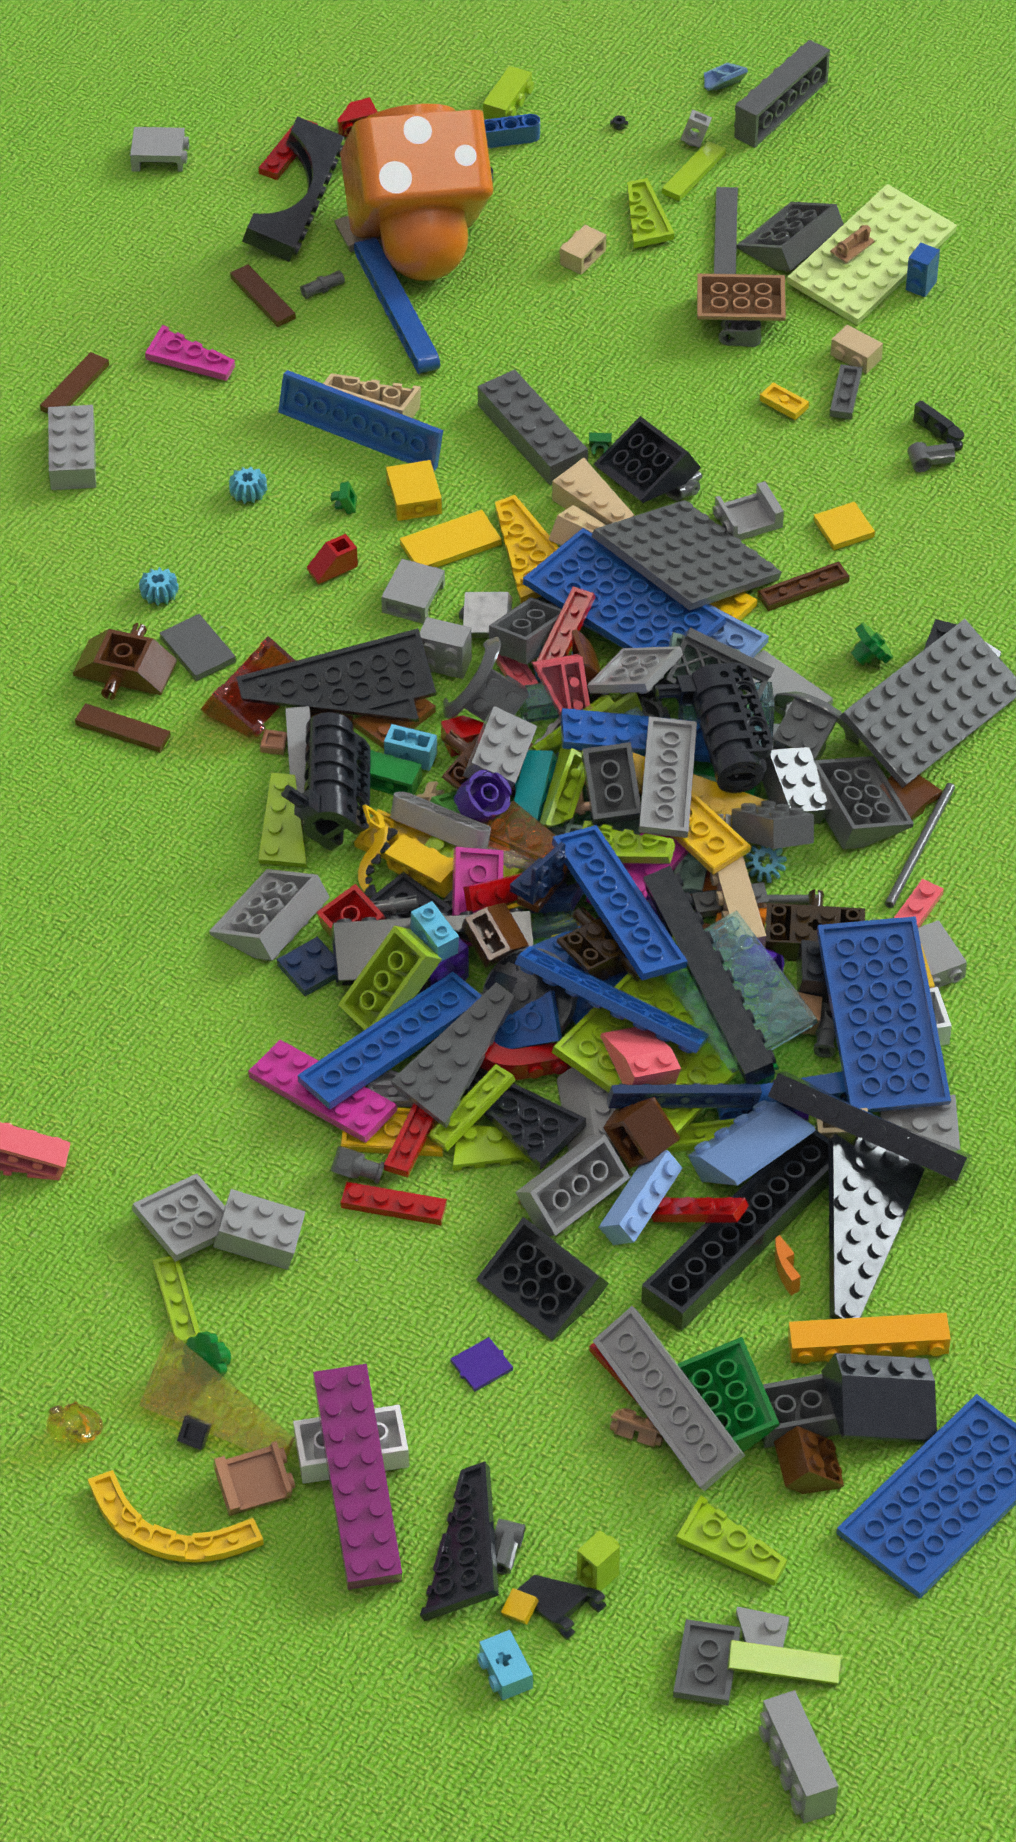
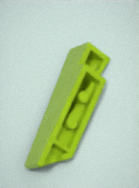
[531,692,642,756]
[538,745,585,832]

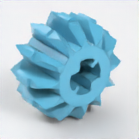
[229,466,267,504]
[139,567,179,605]
[745,845,786,883]

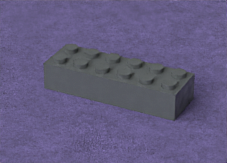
[734,40,830,148]
[478,370,588,485]

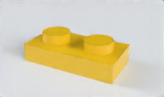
[760,382,809,420]

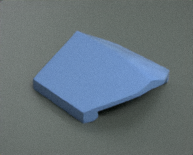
[704,63,748,91]

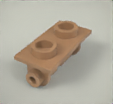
[830,225,875,263]
[610,1408,664,1447]

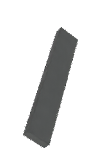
[714,187,738,274]

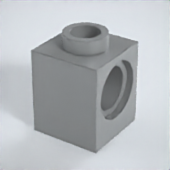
[680,110,712,148]

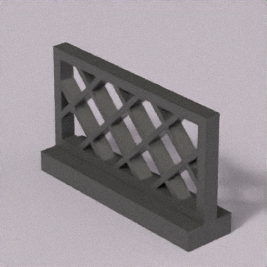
[665,628,775,717]

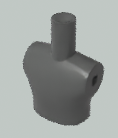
[665,471,702,501]

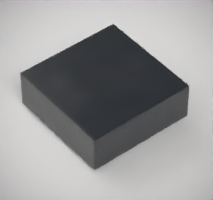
[177,1415,212,1450]

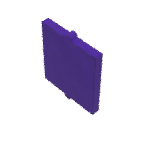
[450,1337,513,1392]

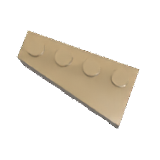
[323,373,421,418]
[552,458,634,525]
[549,505,606,546]

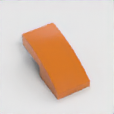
[774,1235,801,1295]

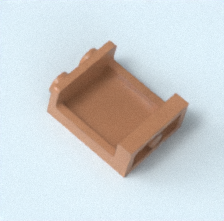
[213,1441,295,1516]

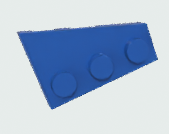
[494,991,562,1049]

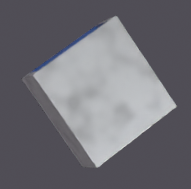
[463,592,512,638]

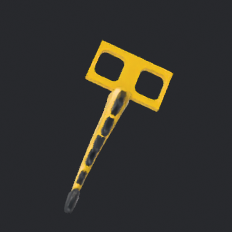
[358,804,398,898]

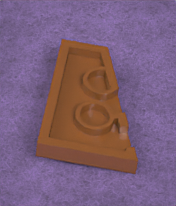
[352,699,436,749]

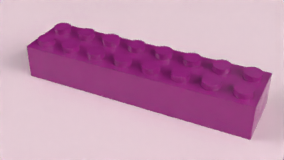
[313,1364,402,1590]

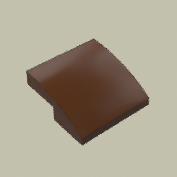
[880,775,942,819]

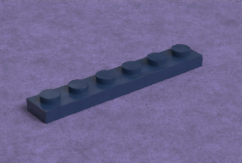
[607,1083,762,1108]

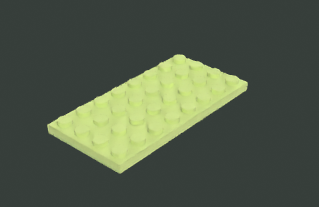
[787,184,957,325]

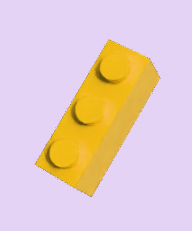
[384,834,453,898]

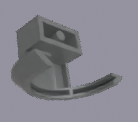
[443,637,529,721]
[772,691,859,760]

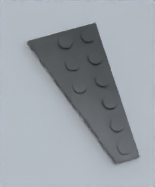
[391,982,515,1128]

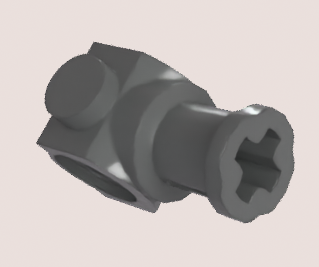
[330,1146,385,1184]

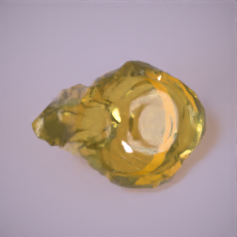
[46,1401,103,1443]

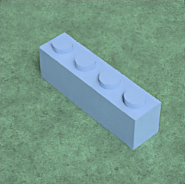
[599,1150,682,1245]

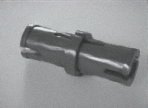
[300,270,345,299]
[372,895,419,916]

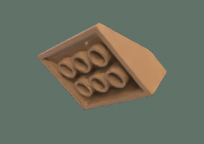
[697,274,786,321]

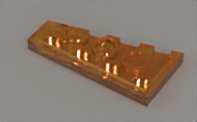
[488,800,555,861]

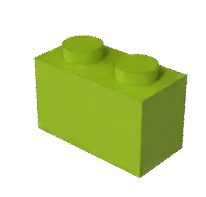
[577,1530,620,1591]

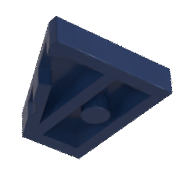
[529,881,584,914]

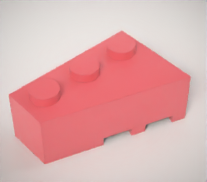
[531,654,590,717]
[0,1122,71,1180]

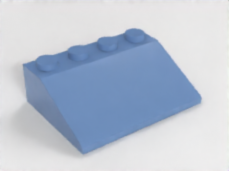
[688,1100,816,1186]

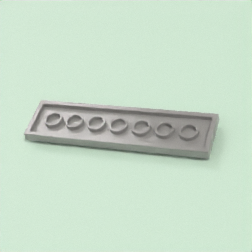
[593,1306,745,1491]

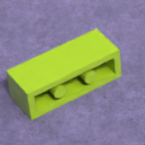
[483,66,534,120]

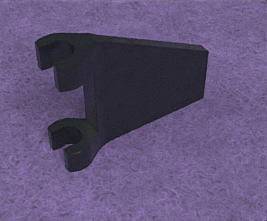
[517,1575,607,1640]

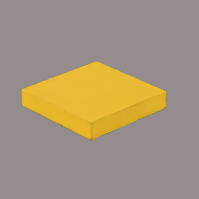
[813,502,875,550]

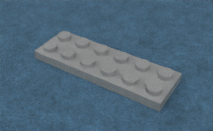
[639,716,697,838]

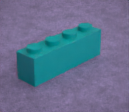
[505,750,557,846]

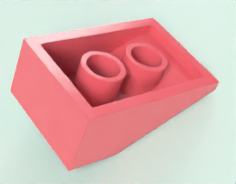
[600,1027,681,1085]

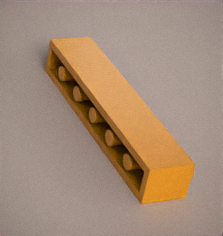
[788,1313,951,1364]

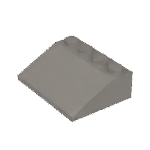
[209,869,330,960]

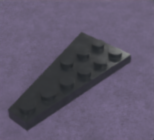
[463,1067,586,1170]
[420,1461,499,1621]

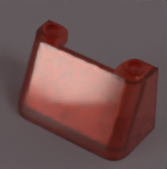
[200,636,296,738]

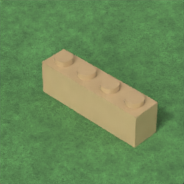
[710,856,766,955]

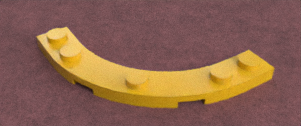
[88,1470,264,1562]

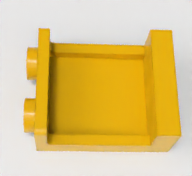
[386,460,442,521]

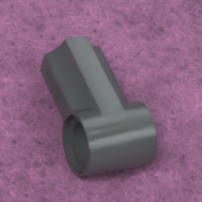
[907,442,955,472]
[495,1518,526,1575]

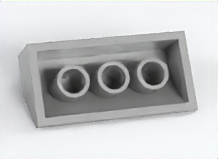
[557,1067,621,1157]

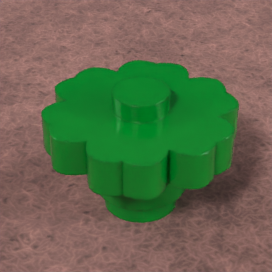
[851,622,894,665]
[182,1331,231,1387]

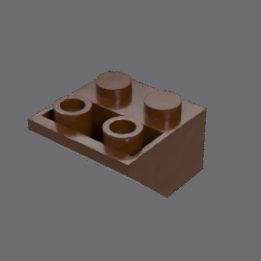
[462,903,529,968]
[603,1097,680,1168]
[774,1426,844,1494]

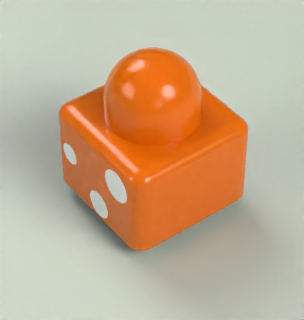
[340,104,493,281]

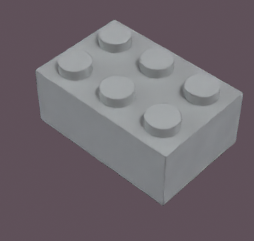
[463,706,537,789]
[213,1189,305,1270]

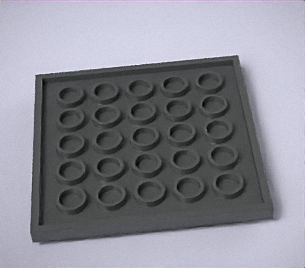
[592,500,782,610]

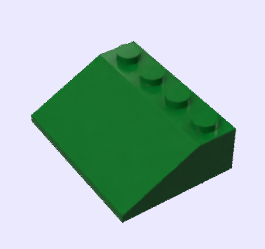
[678,1337,780,1452]

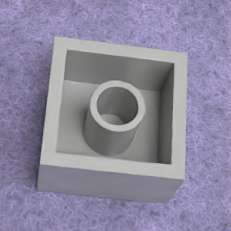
[420,617,472,679]

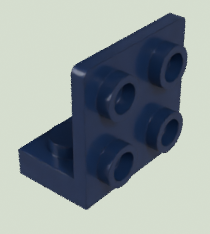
[510,842,566,905]

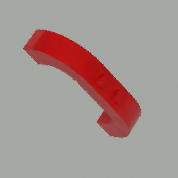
[480,1042,572,1080]

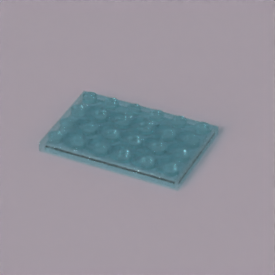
[661,910,818,1074]

